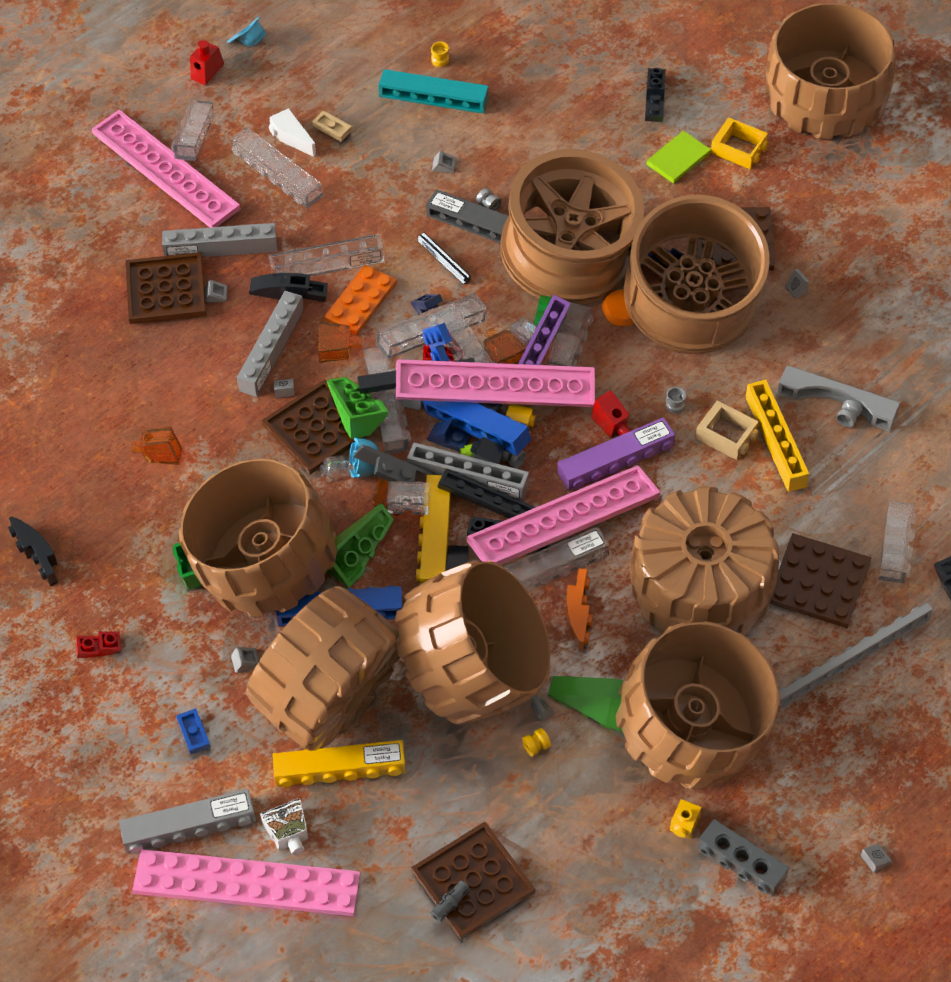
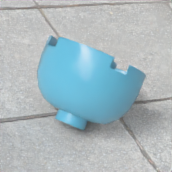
[349,438,379,478]

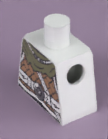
[260,798,308,855]

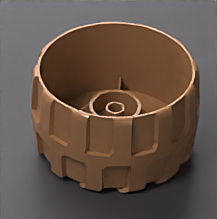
[766,3,896,139]
[179,458,337,617]
[630,486,779,636]
[395,560,551,725]
[246,586,401,751]
[615,621,781,789]

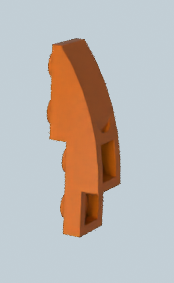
[566,568,593,652]

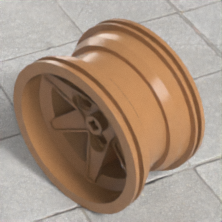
[500,149,644,305]

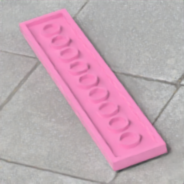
[92,110,241,227]
[396,359,595,407]
[467,465,661,565]
[132,850,361,916]

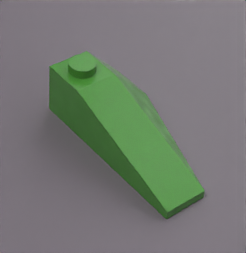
[327,377,388,439]
[326,504,394,588]
[548,676,623,732]

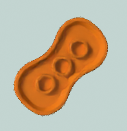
[602,281,684,326]

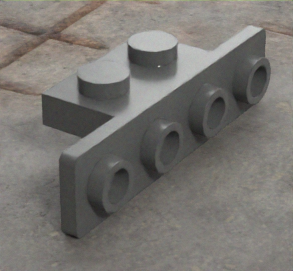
[354,445,434,490]

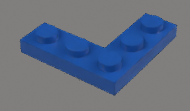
[422,322,453,361]

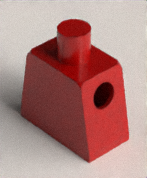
[190,40,224,86]
[591,390,631,437]

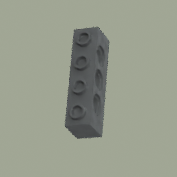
[698,819,789,897]

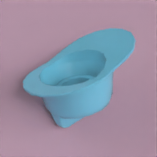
[227,16,266,46]

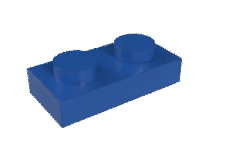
[176,708,211,755]

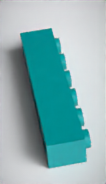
[378,69,489,114]

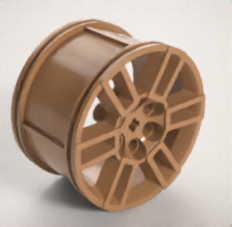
[624,195,770,354]

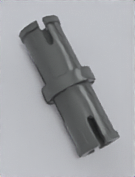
[430,881,471,923]

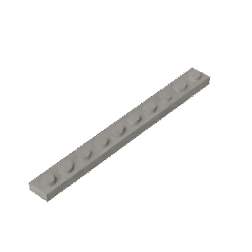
[778,603,933,710]

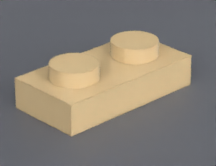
[312,111,352,142]

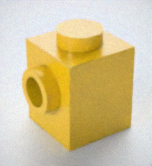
[670,799,701,839]

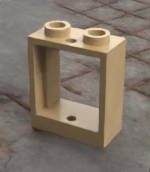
[696,400,759,460]

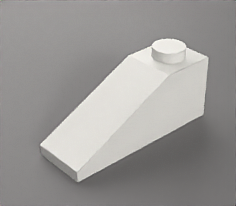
[269,108,316,157]

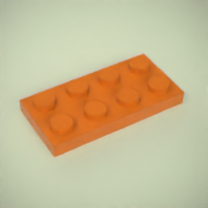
[324,265,397,336]

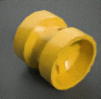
[431,42,449,67]
[522,728,551,757]

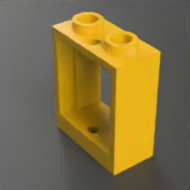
[711,117,769,169]

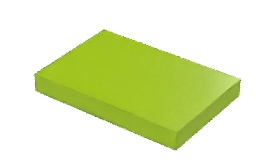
[646,130,711,184]

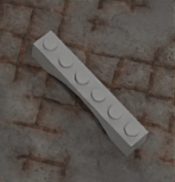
[777,365,900,432]

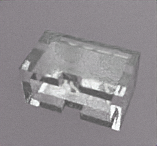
[387,481,431,515]

